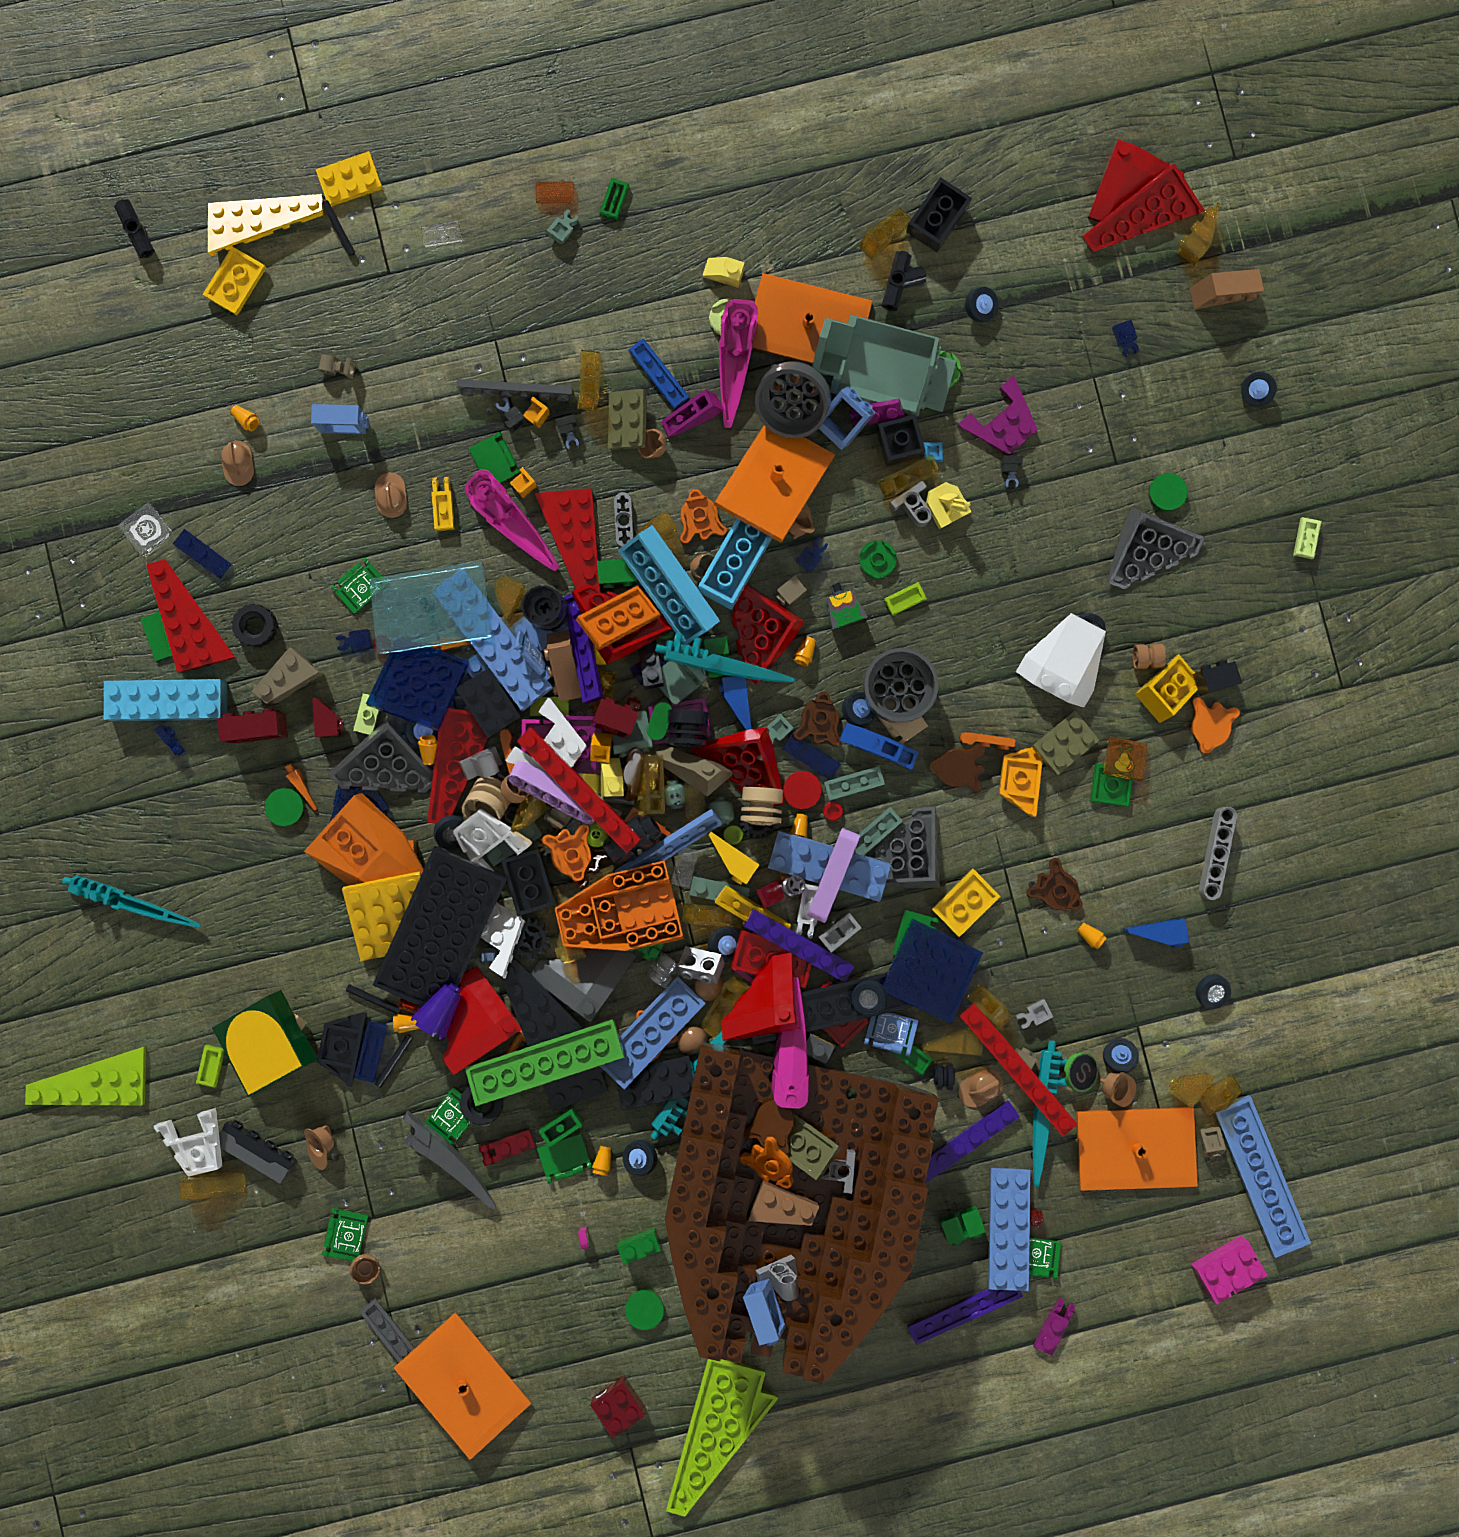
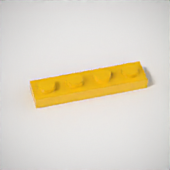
[715,885,791,929]

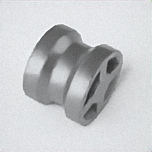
[781,875,806,897]

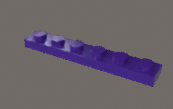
[564,594,603,705]
[744,909,854,982]
[925,1100,1020,1184]
[907,1288,1023,1345]

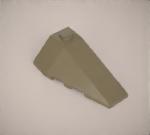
[649,744,733,796]

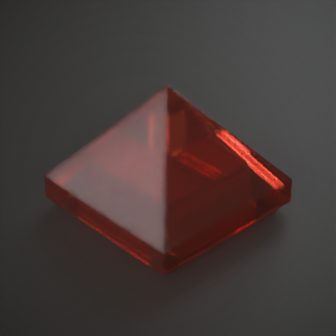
[397,998,419,1013]

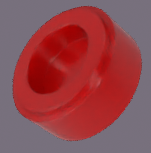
[823,802,843,821]

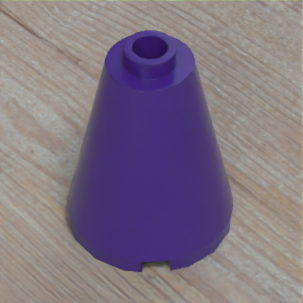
[411,983,462,1040]

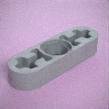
[614,492,634,548]

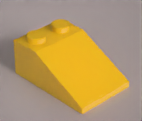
[1135,654,1198,723]
[709,832,759,885]

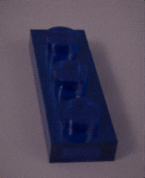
[173,529,232,579]
[782,733,841,780]
[354,1020,389,1083]

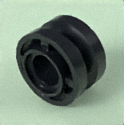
[933,1062,955,1091]

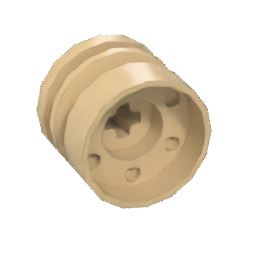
[462,777,510,821]
[741,787,783,826]

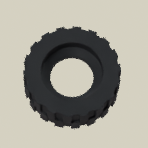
[231,604,278,648]
[459,1086,504,1125]

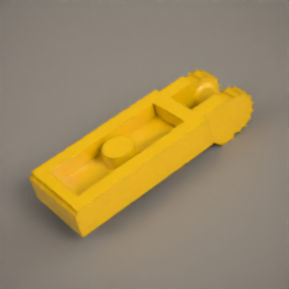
[431,477,455,531]

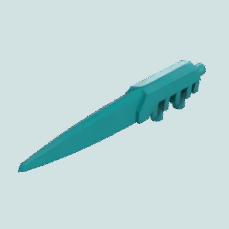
[655,633,797,682]
[62,875,201,927]
[651,1030,726,1140]
[1033,1040,1068,1188]

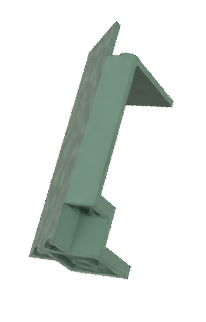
[812,314,956,416]

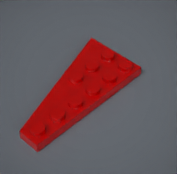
[1081,163,1205,252]
[535,488,601,593]
[146,559,236,674]
[427,707,488,824]

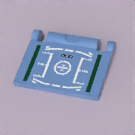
[514,630,550,681]
[864,1013,918,1057]

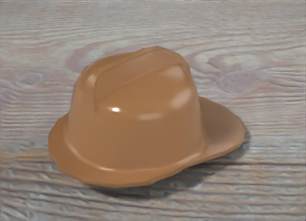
[221,441,254,486]
[375,472,407,518]
[789,504,815,539]
[958,1069,1003,1108]
[1100,1072,1136,1107]
[304,1125,334,1170]

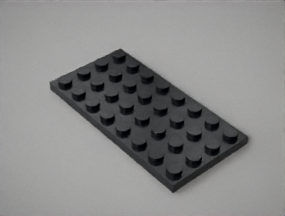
[372,846,507,1006]

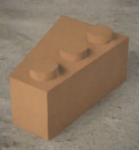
[1190,269,1264,310]
[544,630,582,701]
[747,1180,819,1226]

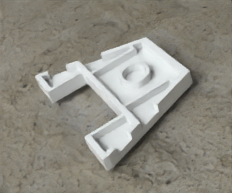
[505,698,587,774]
[453,809,532,871]
[480,902,525,979]
[153,1108,222,1177]

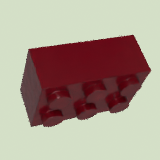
[591,697,639,739]
[217,708,288,744]

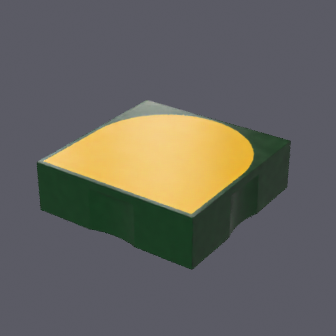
[212,990,318,1097]

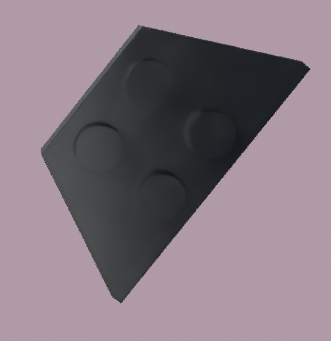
[317,1012,368,1087]

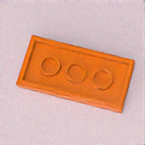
[576,586,661,650]

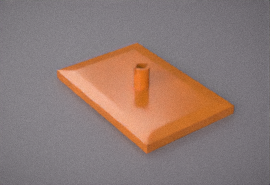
[752,273,872,365]
[714,425,835,543]
[1076,1107,1198,1191]
[394,1312,531,1460]

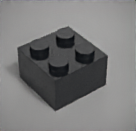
[876,415,926,466]

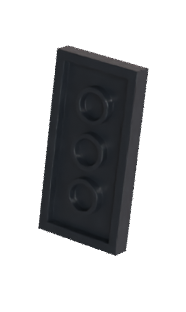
[617,1056,694,1111]

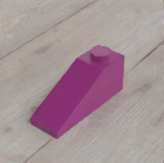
[661,389,724,438]

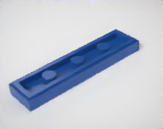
[628,338,690,410]

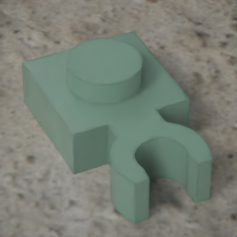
[546,209,578,245]
[767,714,794,743]

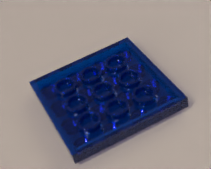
[366,636,469,731]
[882,919,983,1024]

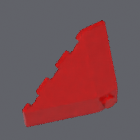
[1088,139,1185,222]
[572,584,673,664]
[731,584,805,685]
[690,727,785,806]
[721,953,800,1041]
[442,966,522,1075]

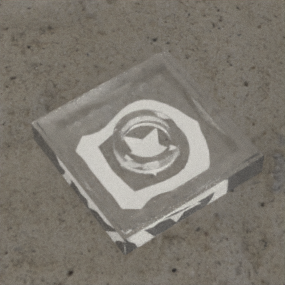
[118,502,173,556]

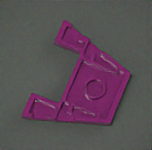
[957,376,1038,456]

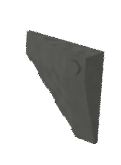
[1107,507,1205,589]
[328,719,433,793]
[872,807,940,888]
[531,949,636,1022]

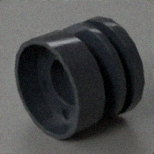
[522,585,569,631]
[666,709,708,748]

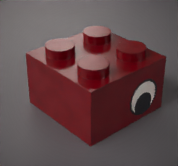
[590,1375,646,1439]

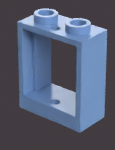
[819,386,876,450]
[311,404,369,434]
[743,1279,786,1346]

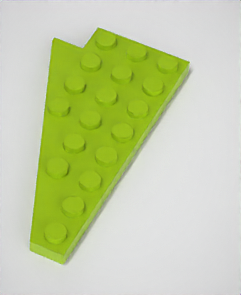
[666,1359,778,1517]

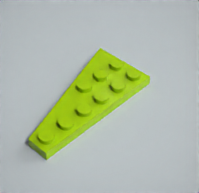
[25,1046,146,1106]

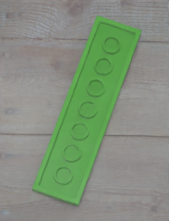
[465,1019,626,1106]

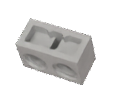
[818,912,861,952]
[678,946,725,984]

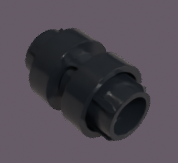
[603,814,662,864]

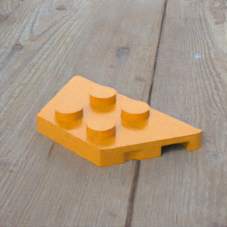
[999,747,1043,817]

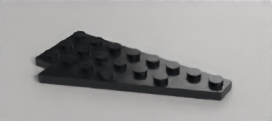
[501,958,608,1112]

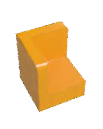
[523,397,550,429]
[510,467,537,498]
[590,732,612,763]

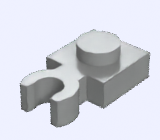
[1016,999,1053,1029]

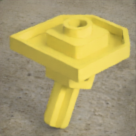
[926,482,971,529]

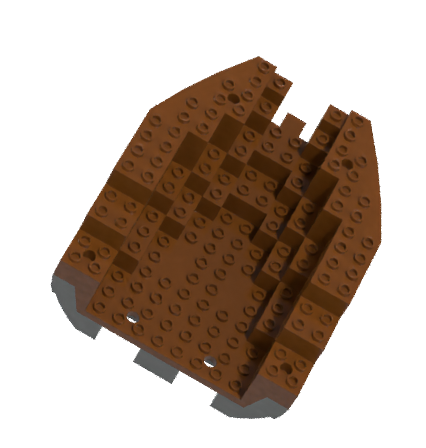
[665,1043,939,1384]

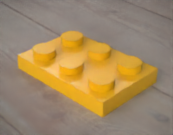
[316,151,383,207]
[202,247,266,316]
[932,869,1001,937]

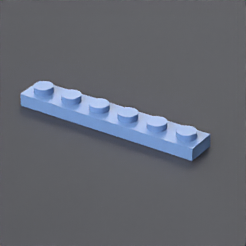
[615,809,723,873]

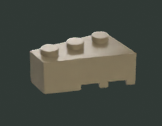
[252,647,325,706]

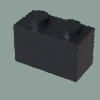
[1193,660,1242,696]

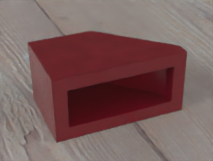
[312,698,345,738]
[756,880,785,908]

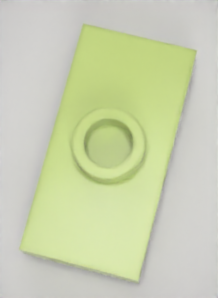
[1293,517,1321,559]
[353,693,383,735]

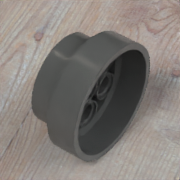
[755,362,831,438]
[863,648,939,723]

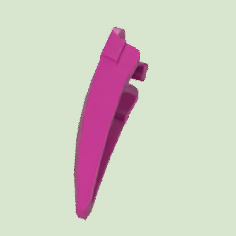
[719,299,758,428]
[464,469,560,571]
[771,977,810,1108]

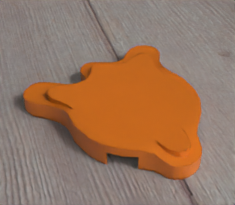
[680,489,727,545]
[1191,697,1240,754]
[542,824,591,882]
[739,1137,794,1188]

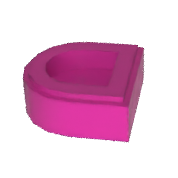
[578,1227,590,1249]

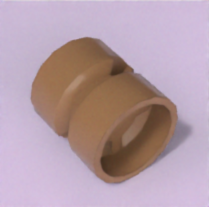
[1132,644,1166,670]

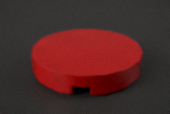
[783,771,821,809]

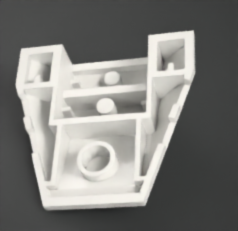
[1016,613,1106,707]

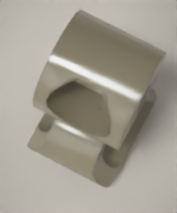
[318,355,357,380]

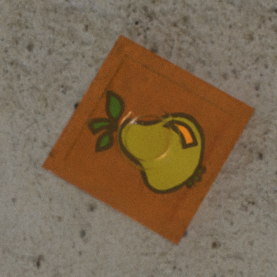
[1103,736,1148,782]

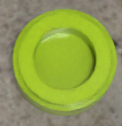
[724,825,743,845]

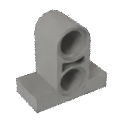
[889,481,931,527]
[459,746,502,780]
[821,1149,855,1194]
[755,1255,800,1301]

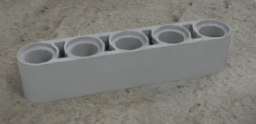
[1199,807,1237,900]

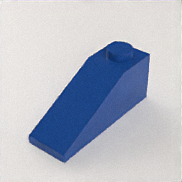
[719,677,752,730]
[1123,918,1189,948]

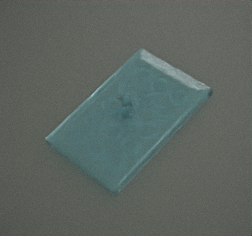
[369,561,492,654]

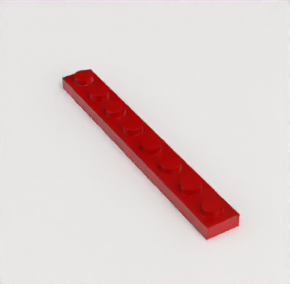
[517,727,641,853]
[959,1003,1078,1137]

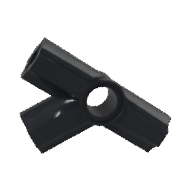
[881,251,926,311]

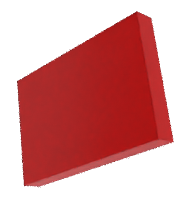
[820,979,870,1048]

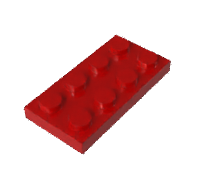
[731,930,812,988]

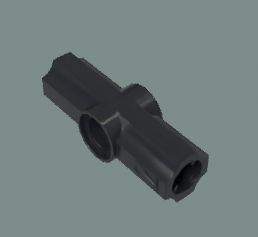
[114,199,155,258]

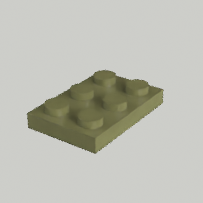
[608,389,647,450]
[1031,711,1099,776]
[787,1113,841,1181]

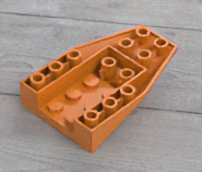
[304,793,424,886]
[555,860,684,951]

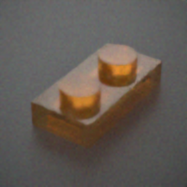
[536,181,574,203]

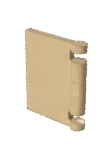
[877,689,928,744]

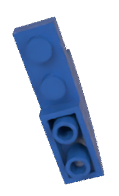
[839,723,919,770]

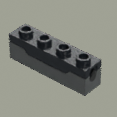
[219,1120,297,1184]

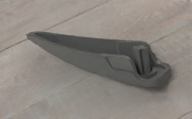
[403,1111,496,1210]

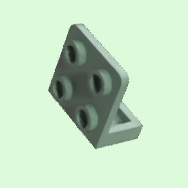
[658,661,707,705]
[612,711,654,758]

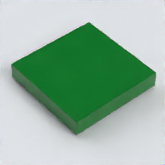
[1090,764,1134,807]

